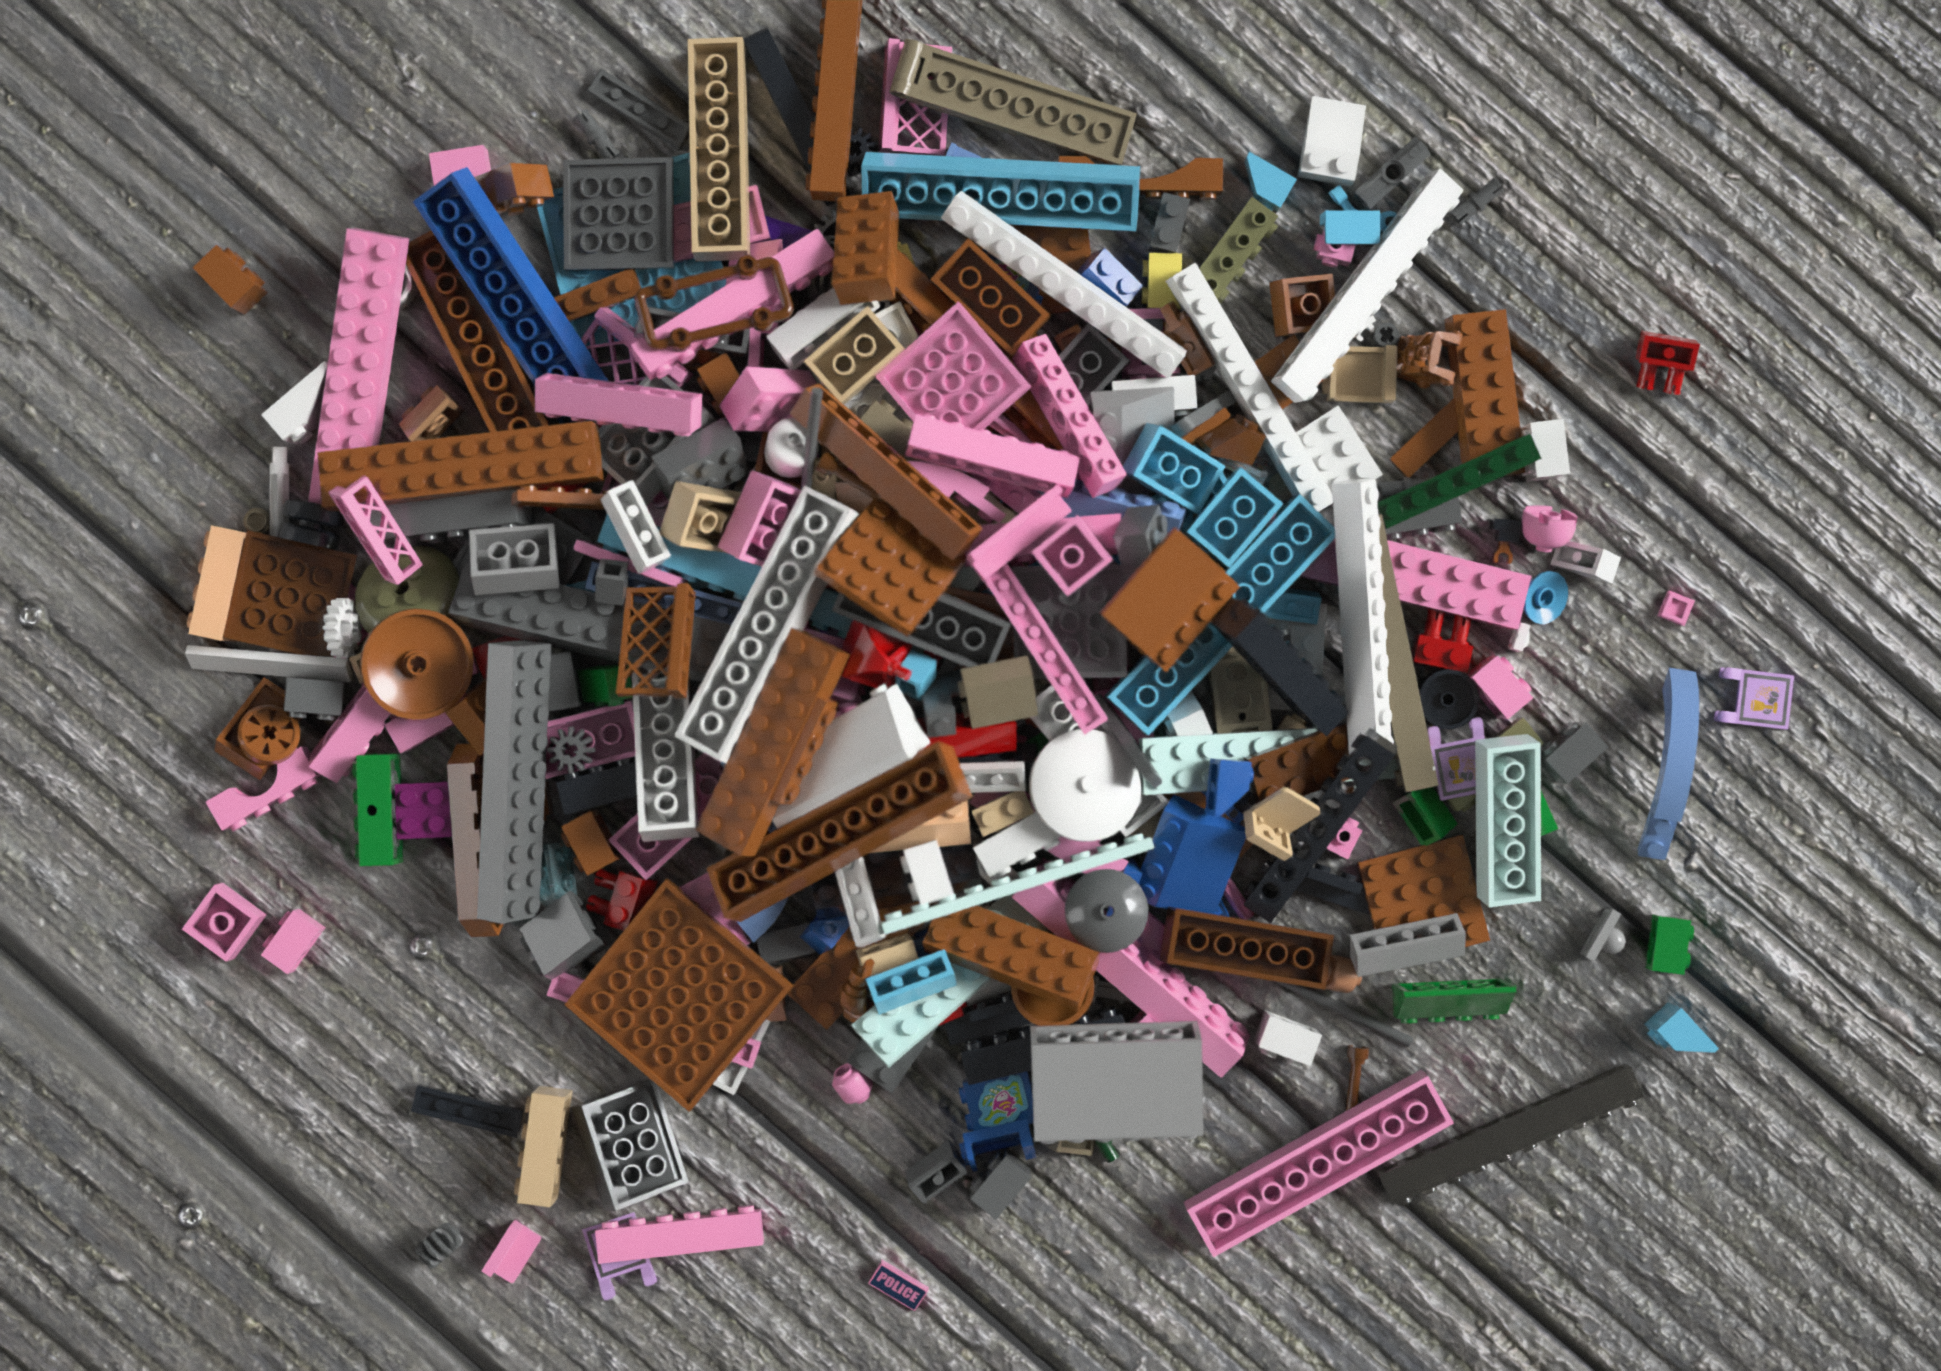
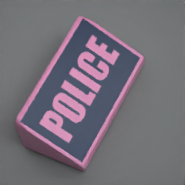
[868,1260,929,1311]

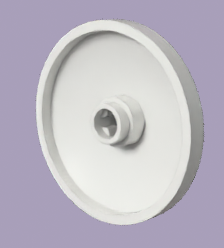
[1029,729,1141,842]

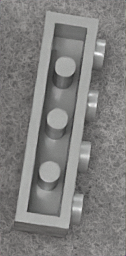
[1350,913,1466,977]

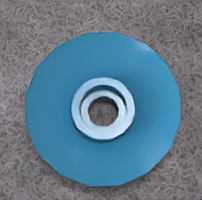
[1524,571,1568,624]

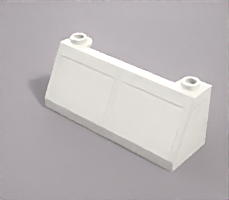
[772,684,930,829]

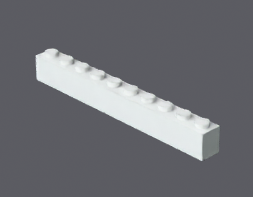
[1271,169,1463,403]
[941,191,1187,379]
[1166,263,1333,512]
[1332,479,1394,760]

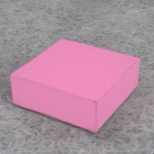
[1657,590,1695,626]

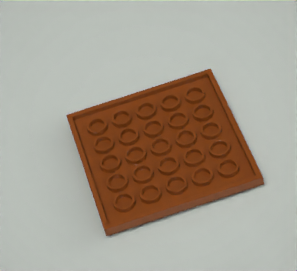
[565,879,794,1112]

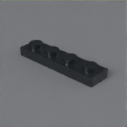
[411,1084,525,1138]

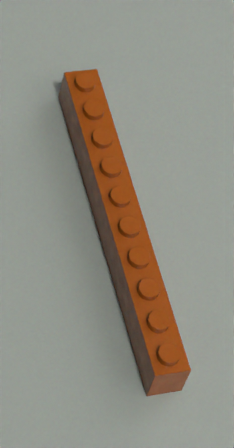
[889,249,1065,451]

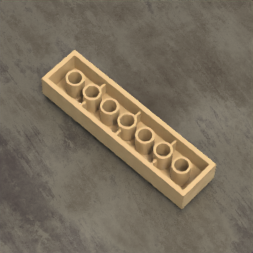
[688,37,750,262]

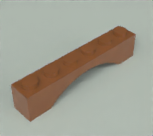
[1058,156,1223,200]

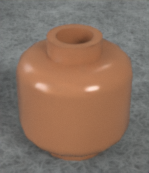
[1326,955,1362,993]

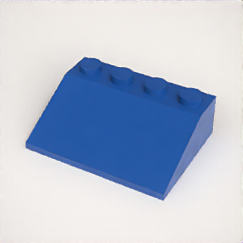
[1139,795,1246,914]

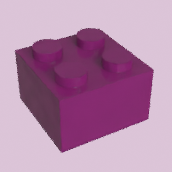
[395,781,452,839]

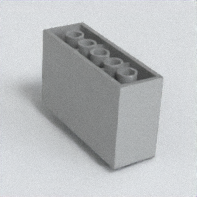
[1030,1021,1203,1144]

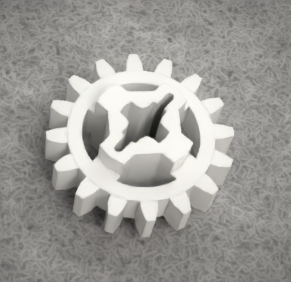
[323,598,362,658]

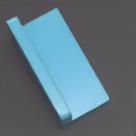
[1320,211,1380,245]
[1265,588,1322,625]

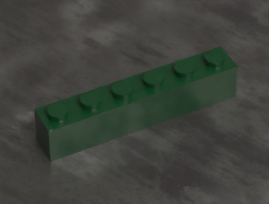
[1377,433,1542,529]

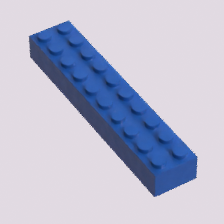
[413,167,608,424]

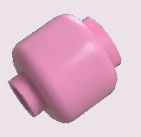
[832,1063,873,1104]

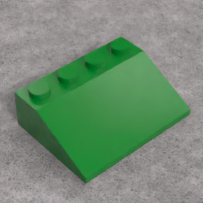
[1392,978,1516,1023]

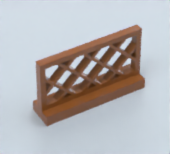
[616,583,696,699]

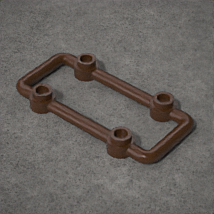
[634,255,793,352]

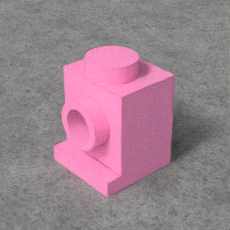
[1326,817,1363,860]

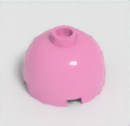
[1521,505,1578,552]

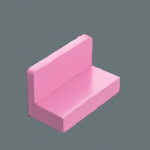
[482,1220,541,1283]

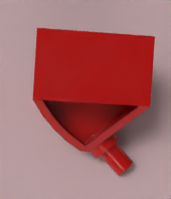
[841,620,913,689]

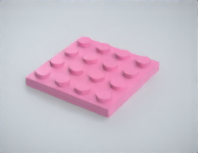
[875,302,1031,430]

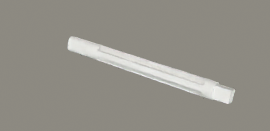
[270,447,289,652]

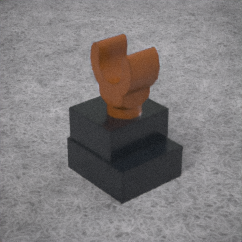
[1489,518,1522,564]

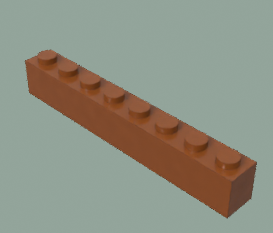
[806,0,863,202]
[790,383,983,560]

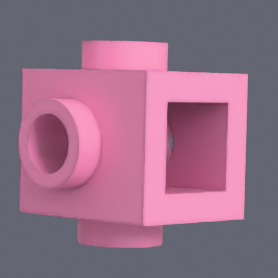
[1313,229,1355,267]

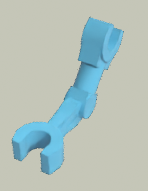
[1328,185,1396,232]

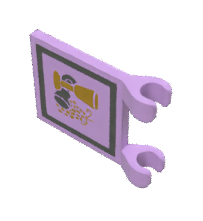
[1714,667,1794,730]
[1427,717,1485,801]
[582,1212,657,1300]

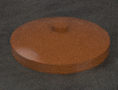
[360,608,474,720]

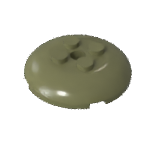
[355,545,460,634]

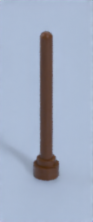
[815,451,898,513]
[1345,1045,1369,1112]

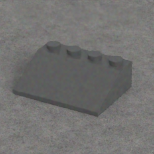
[571,1079,689,1211]

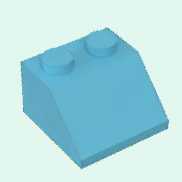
[1644,1002,1719,1053]

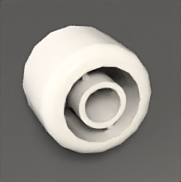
[764,417,820,478]

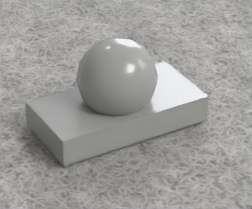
[1580,907,1626,961]

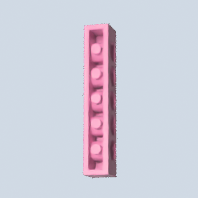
[1012,334,1127,498]

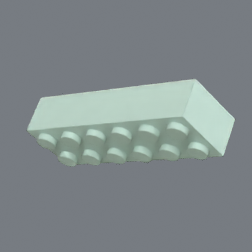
[1475,734,1541,907]

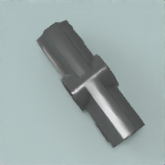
[1353,137,1430,210]

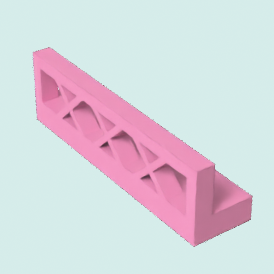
[329,476,423,585]
[966,484,1072,581]

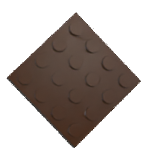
[223,530,357,657]

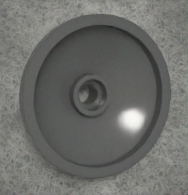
[1065,869,1148,953]

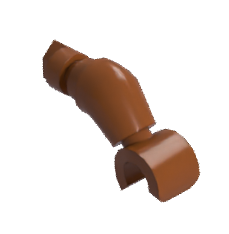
[840,958,875,1023]

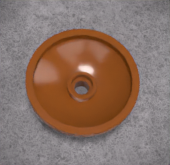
[1011,978,1094,1026]

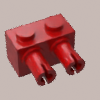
[1635,330,1700,395]
[1411,609,1473,673]
[586,869,658,931]

